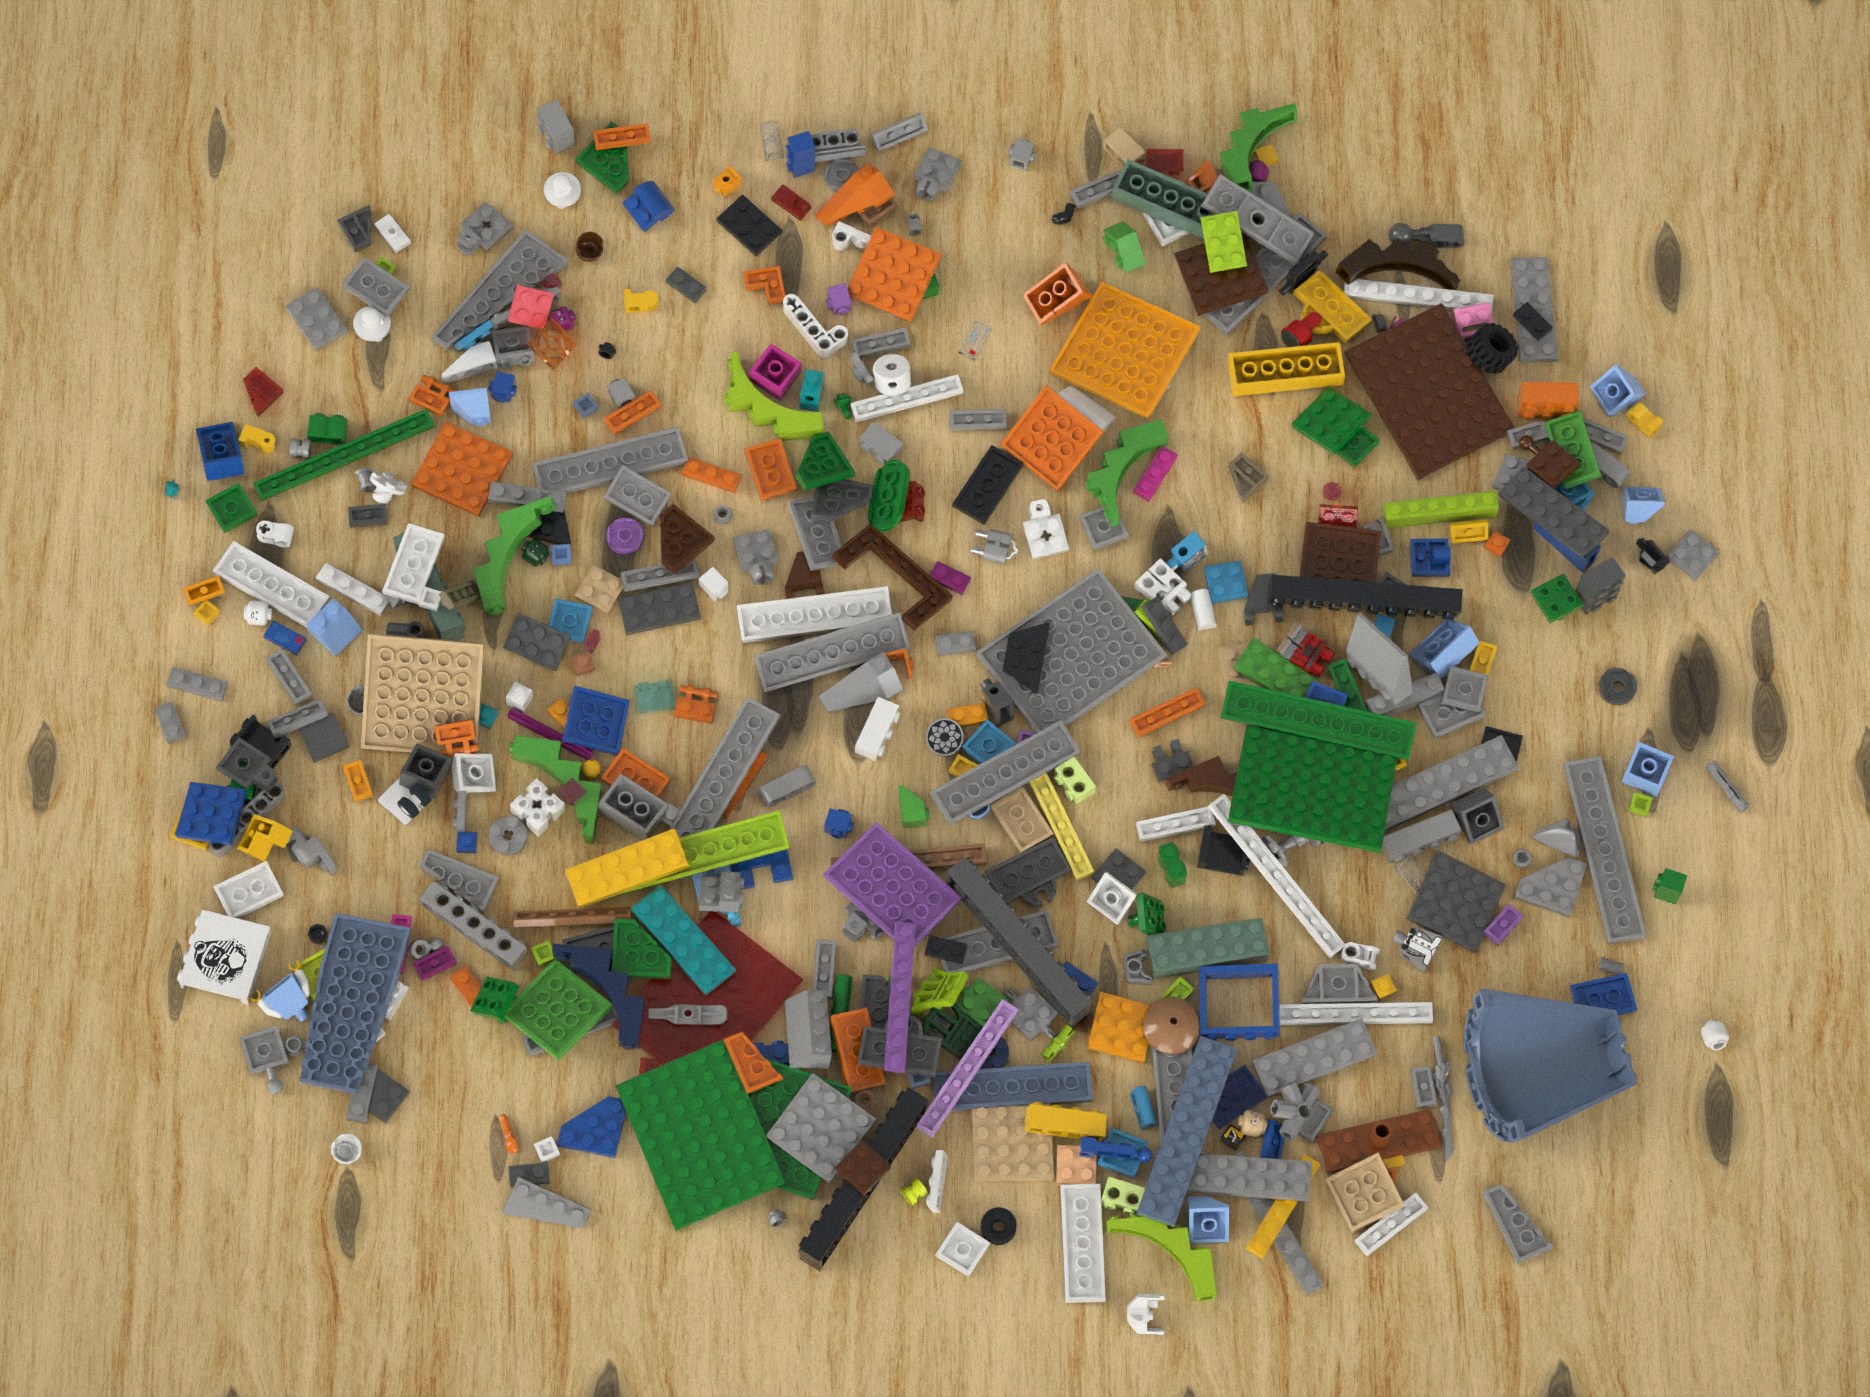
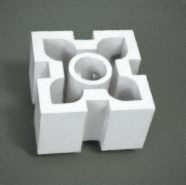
[510,778,565,837]

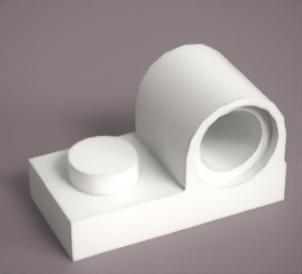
[832,221,871,251]

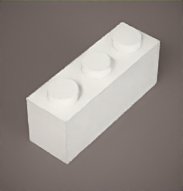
[855,697,901,761]

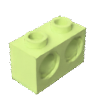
[1054,757,1096,805]
[1101,1177,1145,1216]

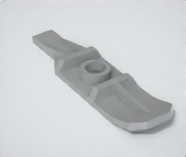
[648,1004,728,1025]

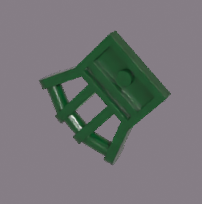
[922,1002,983,1060]

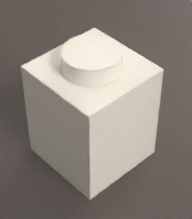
[699,567,728,601]
[506,682,533,713]

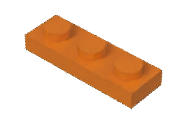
[593,123,651,150]
[604,390,661,435]
[681,457,741,493]

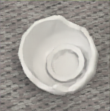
[331,1134,362,1164]

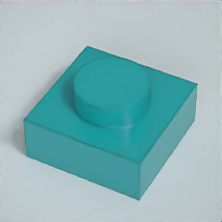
[479,703,499,729]

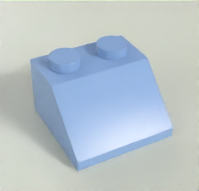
[306,598,363,657]

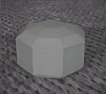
[1513,849,1532,869]

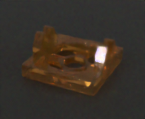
[527,318,578,370]

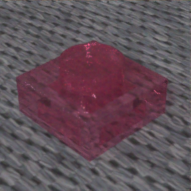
[558,778,586,806]

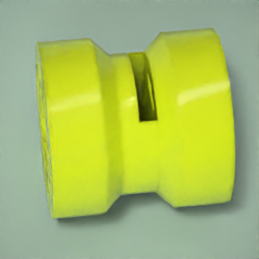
[900,1178,928,1206]

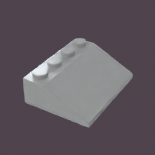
[1346,613,1413,705]

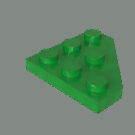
[575,122,629,195]
[796,431,855,490]
[611,919,672,979]

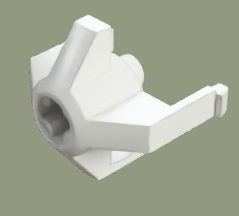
[1127,1293,1165,1335]

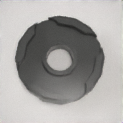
[1599,668,1637,706]

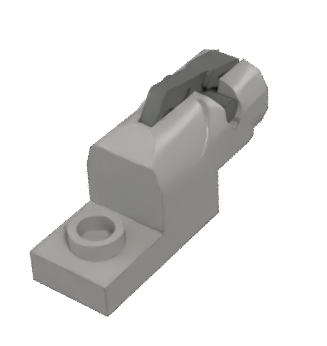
[286,826,338,876]

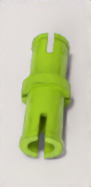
[1041,1025,1075,1062]

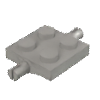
[1004,986,1058,1042]

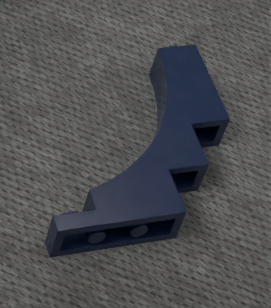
[552,943,645,1050]

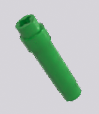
[829,974,853,1054]

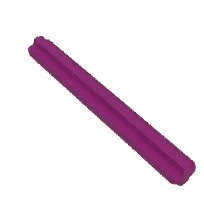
[507,708,593,760]

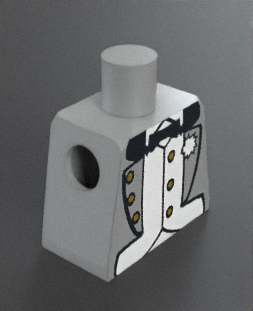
[1392,927,1442,973]

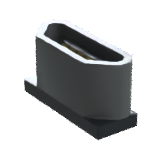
[1372,314,1387,333]

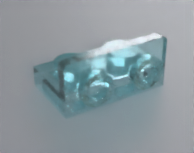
[634,680,676,714]

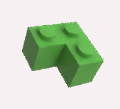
[1103,221,1146,273]

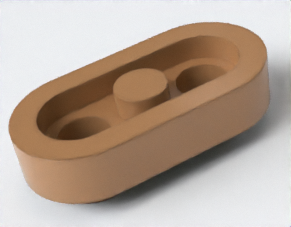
[855,1090,875,1116]

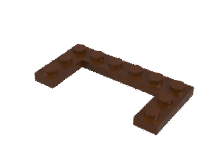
[831,523,953,631]

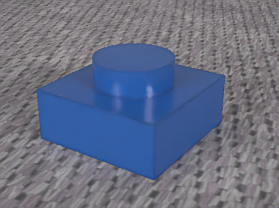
[456,832,477,853]

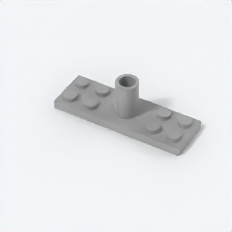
[1201,174,1314,265]

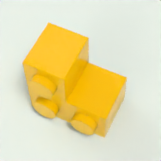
[237,814,293,862]

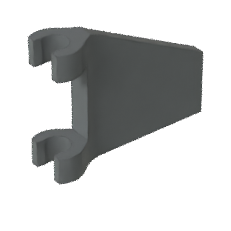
[1244,573,1284,626]

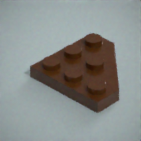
[660,504,715,575]

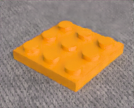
[1087,991,1151,1064]

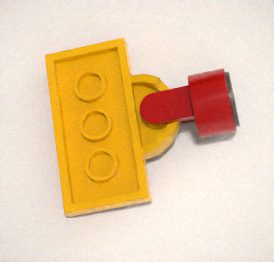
[1281,270,1372,347]

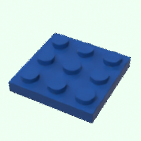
[562,686,630,756]
[175,782,247,846]

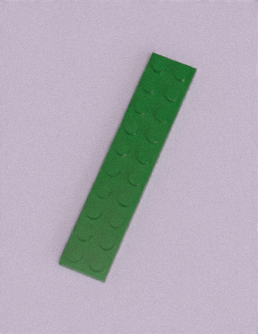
[1220,681,1417,761]

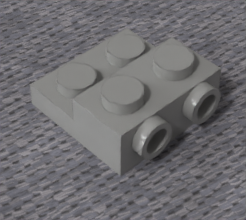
[492,326,535,369]
[699,872,744,912]

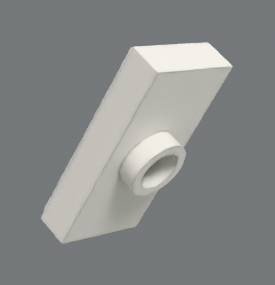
[374,214,411,253]

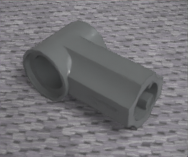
[386,621,426,638]

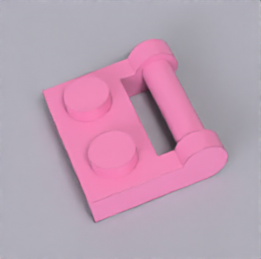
[1453,302,1493,341]

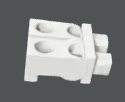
[1134,558,1192,616]

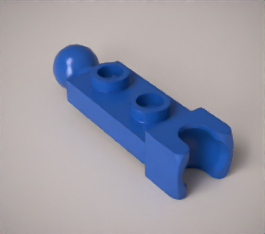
[1079,1137,1152,1163]

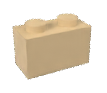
[1103,127,1145,168]

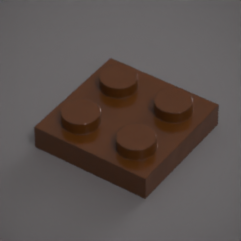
[835,1140,891,1196]

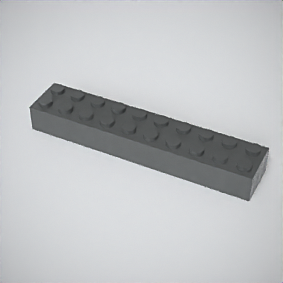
[946,857,1091,1028]

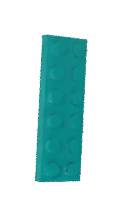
[631,885,736,996]

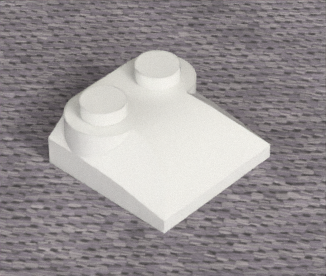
[452,753,496,795]
[1087,872,1138,925]

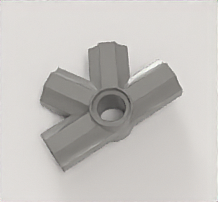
[1270,1081,1320,1141]

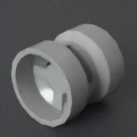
[290,438,311,458]

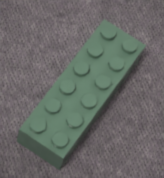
[1111,159,1214,239]
[393,532,466,641]
[1146,918,1270,979]

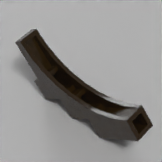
[1335,239,1461,290]

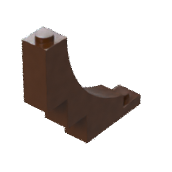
[1166,756,1278,834]

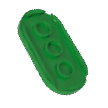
[868,460,910,531]

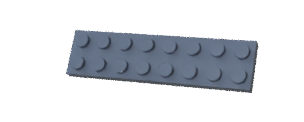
[932,1062,1093,1111]

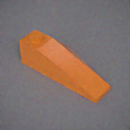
[815,163,895,226]

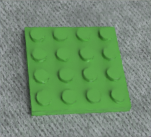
[504,959,613,1061]

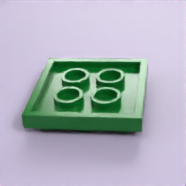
[1292,386,1371,455]

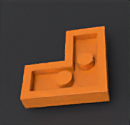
[743,266,786,305]

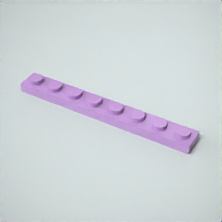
[916,999,1019,1138]

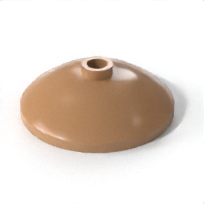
[1142,997,1200,1055]

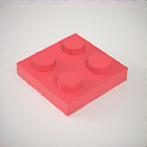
[508,284,554,330]

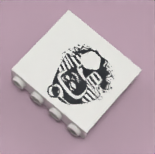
[177,910,272,1005]

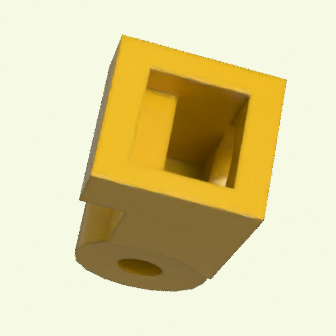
[624,289,659,313]
[1626,402,1664,439]
[238,424,276,453]

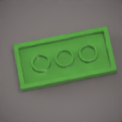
[1545,410,1602,489]
[1233,637,1317,697]

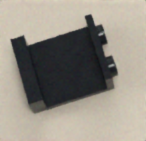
[230,715,292,769]
[1197,826,1250,876]

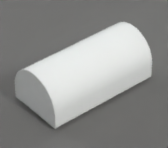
[1190,589,1217,631]

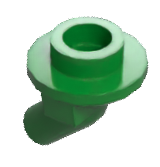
[833,393,852,419]

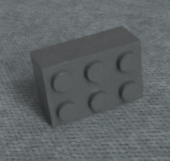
[1575,557,1625,614]

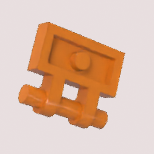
[408,375,457,417]
[674,684,718,724]
[434,719,479,758]

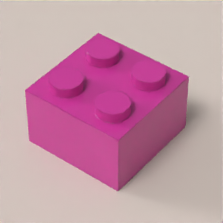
[749,344,802,400]

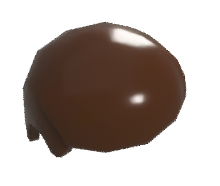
[575,231,603,262]

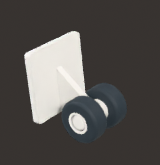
[378,778,432,825]

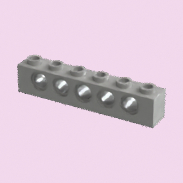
[419,881,527,971]

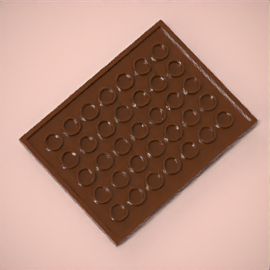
[1344,303,1515,480]

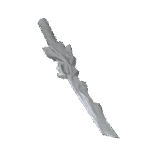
[1431,1036,1453,1162]

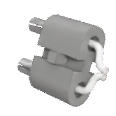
[971,529,1018,564]

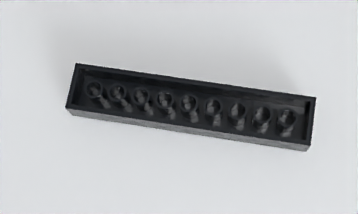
[1267,575,1463,620]
[799,1087,928,1272]

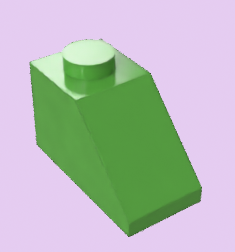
[898,785,930,828]

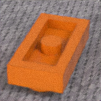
[450,966,481,1007]

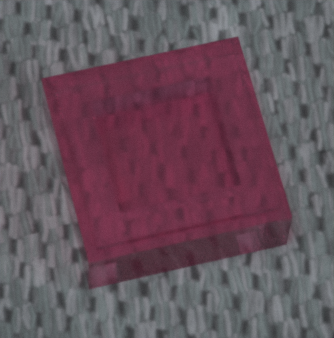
[585,628,601,654]

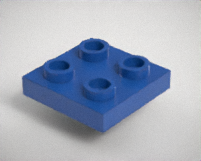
[1410,539,1451,577]

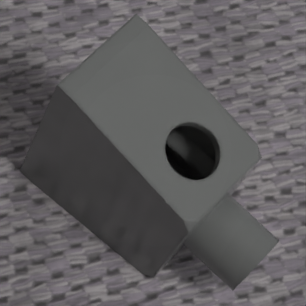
[980,679,1014,727]

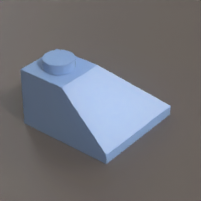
[1590,364,1646,417]
[449,388,491,427]
[1622,487,1665,524]
[1187,1196,1229,1243]

